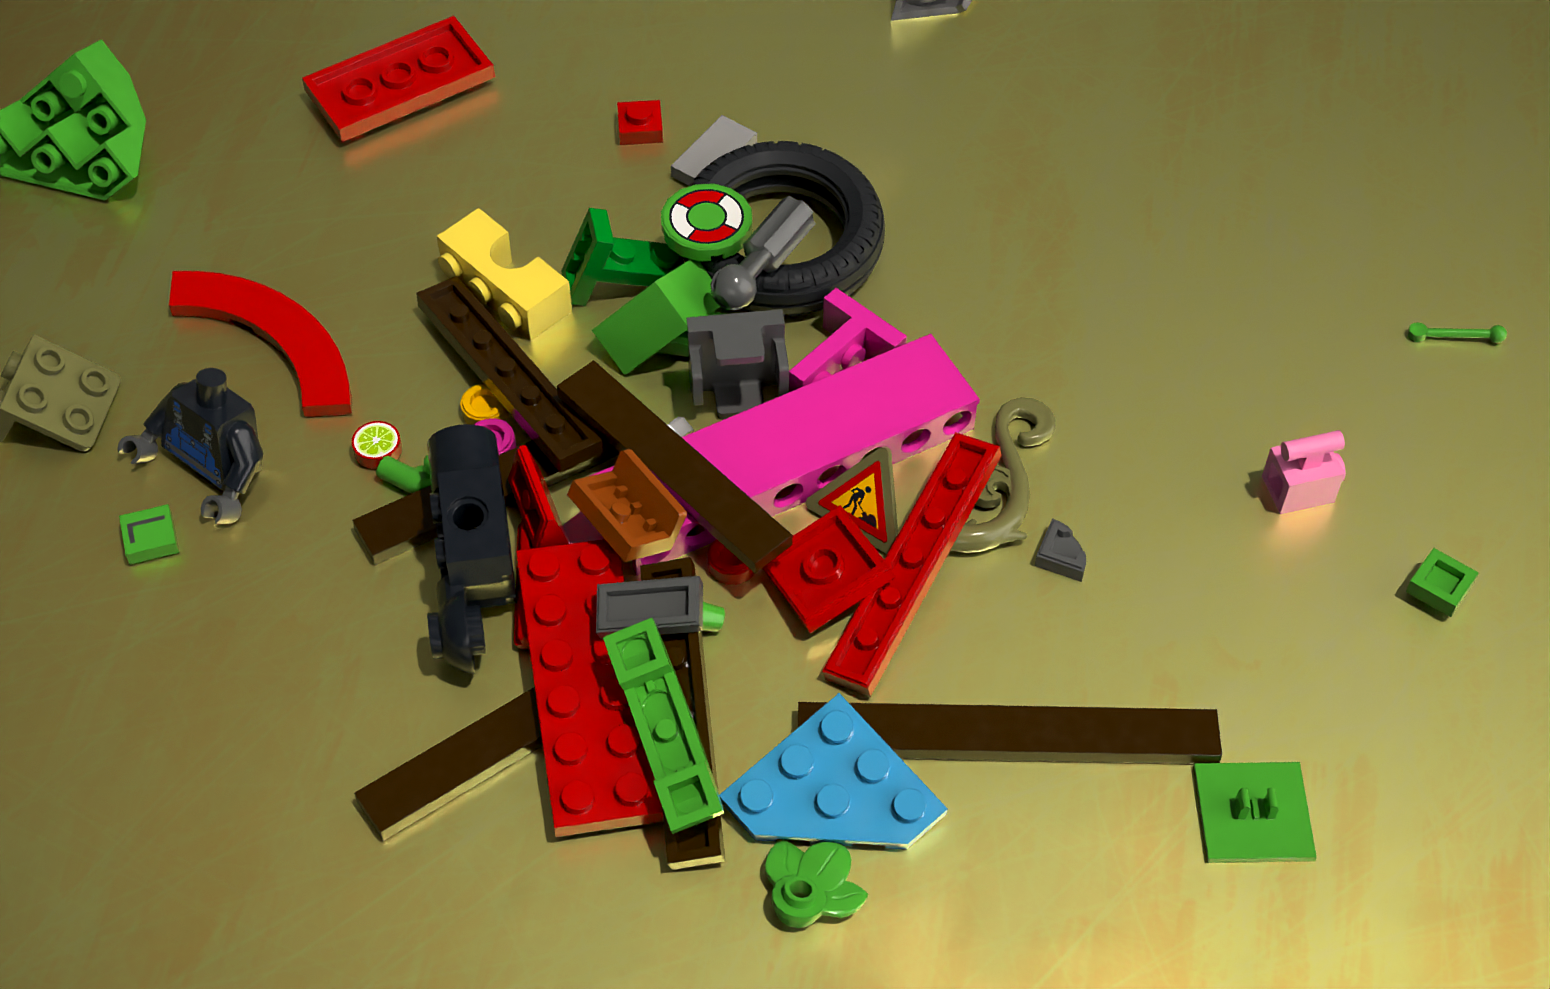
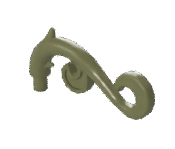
[950,397,1055,553]

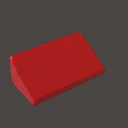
[508,445,570,548]

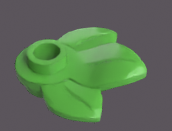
[764,840,868,928]

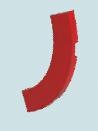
[169,271,352,417]

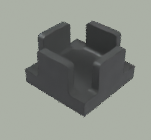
[686,309,789,420]

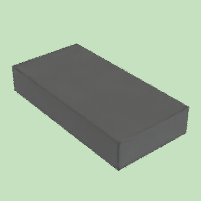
[596,576,703,639]

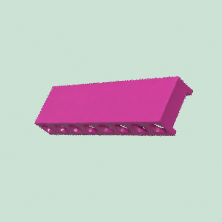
[590,334,980,575]

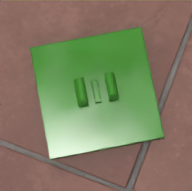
[1193,762,1317,863]

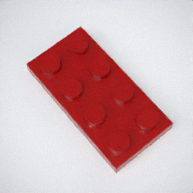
[302,16,495,142]

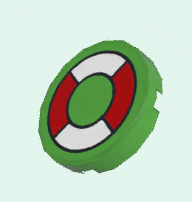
[661,184,752,261]

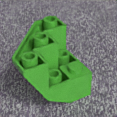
[0,39,146,201]

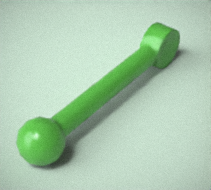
[1408,322,1507,343]

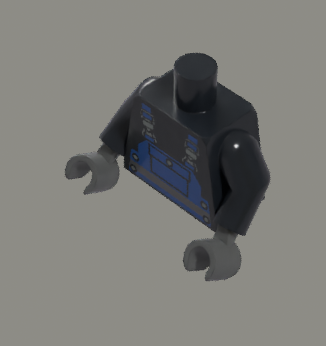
[118,368,263,524]

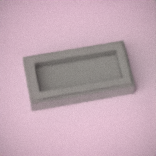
[671,115,757,186]

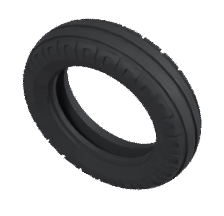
[683,141,885,317]

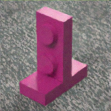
[789,288,907,392]

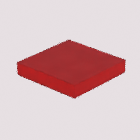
[762,505,895,633]

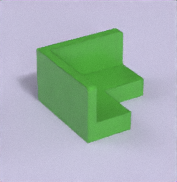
[592,259,721,374]

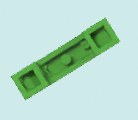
[603,618,724,834]

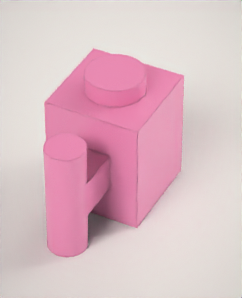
[1262,430,1346,514]

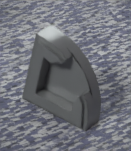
[1035,518,1086,582]

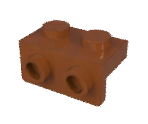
[567,449,687,562]

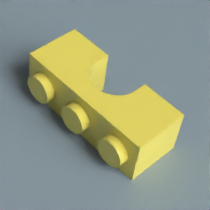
[437,208,572,341]

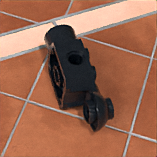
[427,424,517,674]

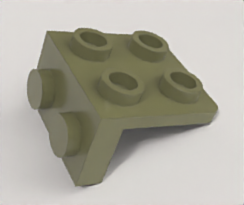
[0,334,121,452]

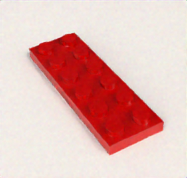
[516,539,663,837]

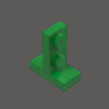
[561,208,684,306]

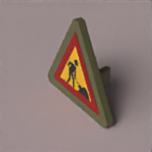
[806,446,898,554]

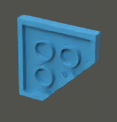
[719,693,948,850]

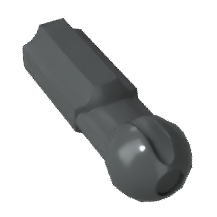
[710,196,816,310]

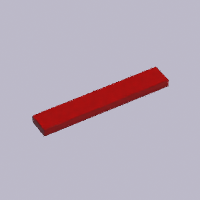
[822,432,1002,697]

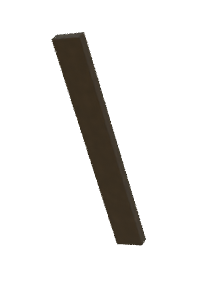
[798,702,1222,764]

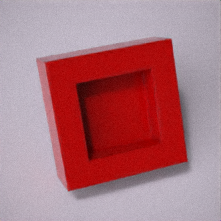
[617,100,663,145]

